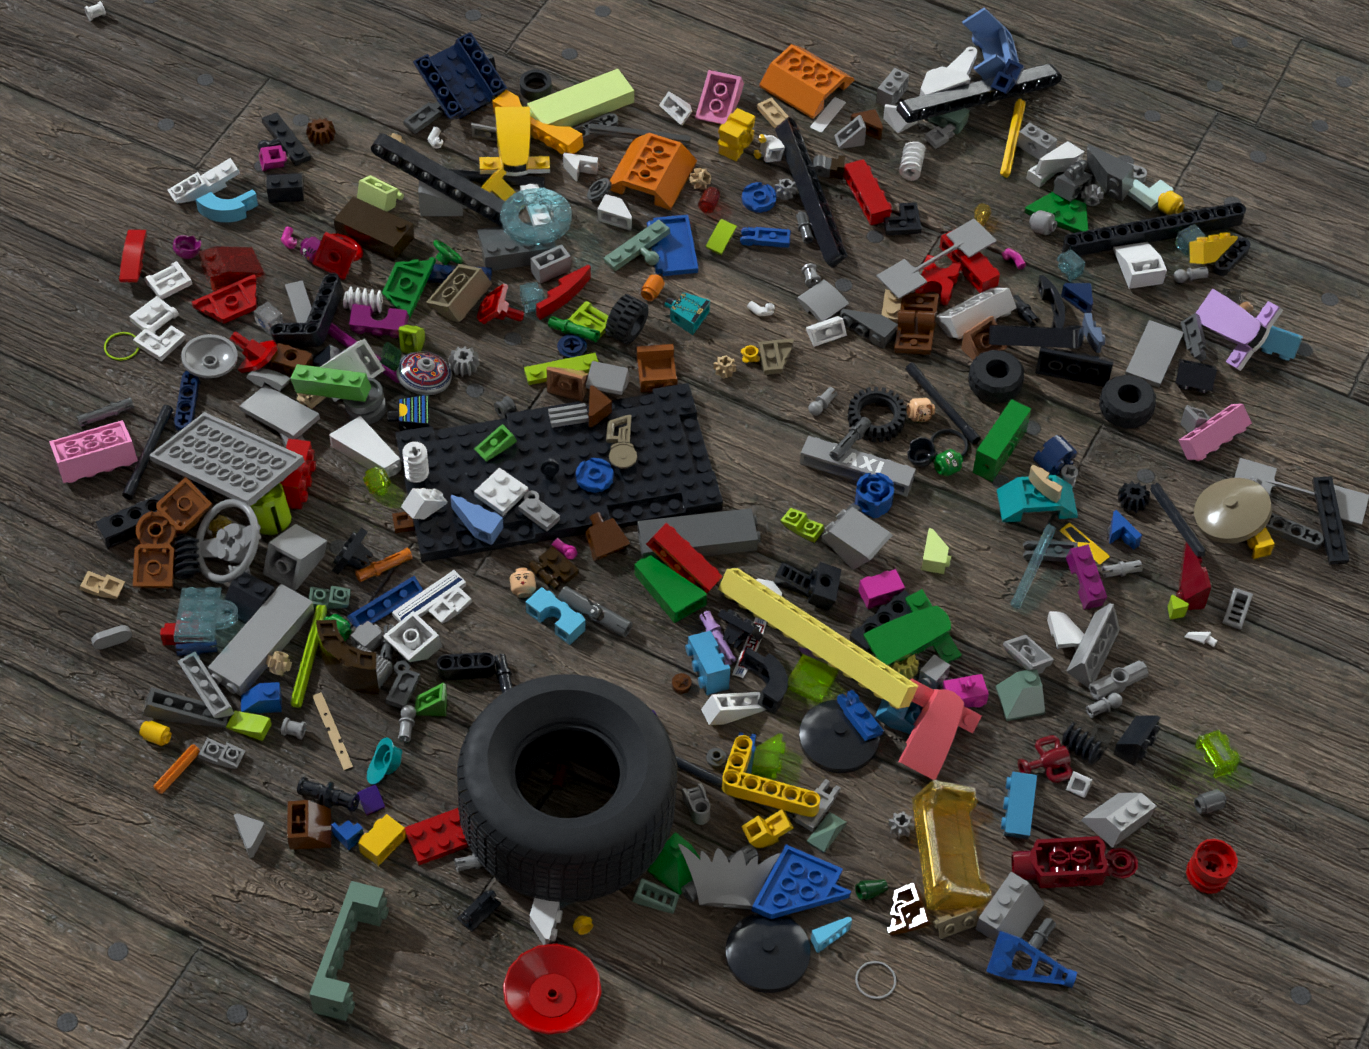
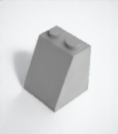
[418,180,466,216]
[822,507,893,570]
[263,524,327,591]

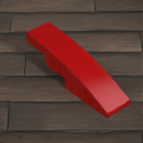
[119,230,147,282]
[536,264,591,320]

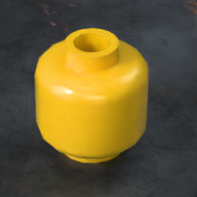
[1158,190,1185,215]

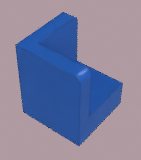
[331,821,364,850]

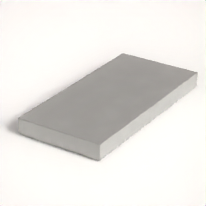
[1125,320,1184,388]
[240,385,320,439]

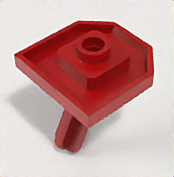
[477,283,524,324]
[230,332,278,373]

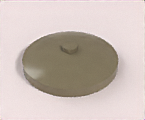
[1194,478,1272,543]

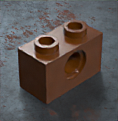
[269,343,313,377]

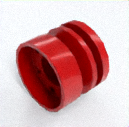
[1186,839,1238,894]

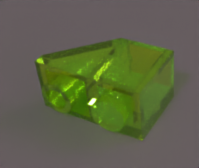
[752,733,786,779]

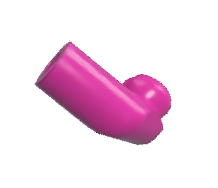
[281,227,297,249]
[551,537,577,560]

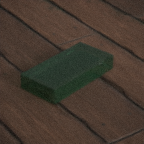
[379,342,402,372]

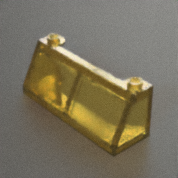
[912,780,992,910]

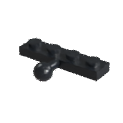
[257,112,311,166]

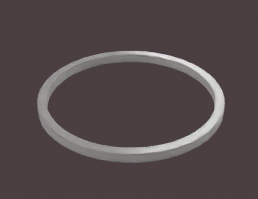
[855,961,896,999]

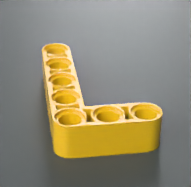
[722,735,820,817]

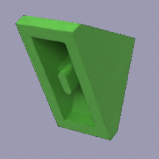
[415,683,447,716]

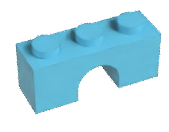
[526,587,585,645]

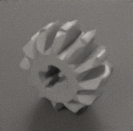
[448,346,480,377]

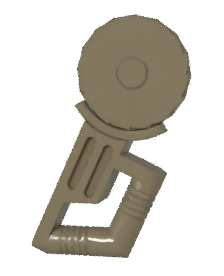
[606,415,637,469]

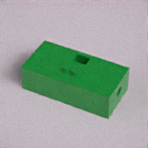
[972,399,1031,482]

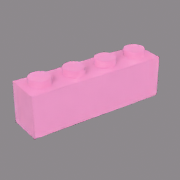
[1178,404,1252,461]

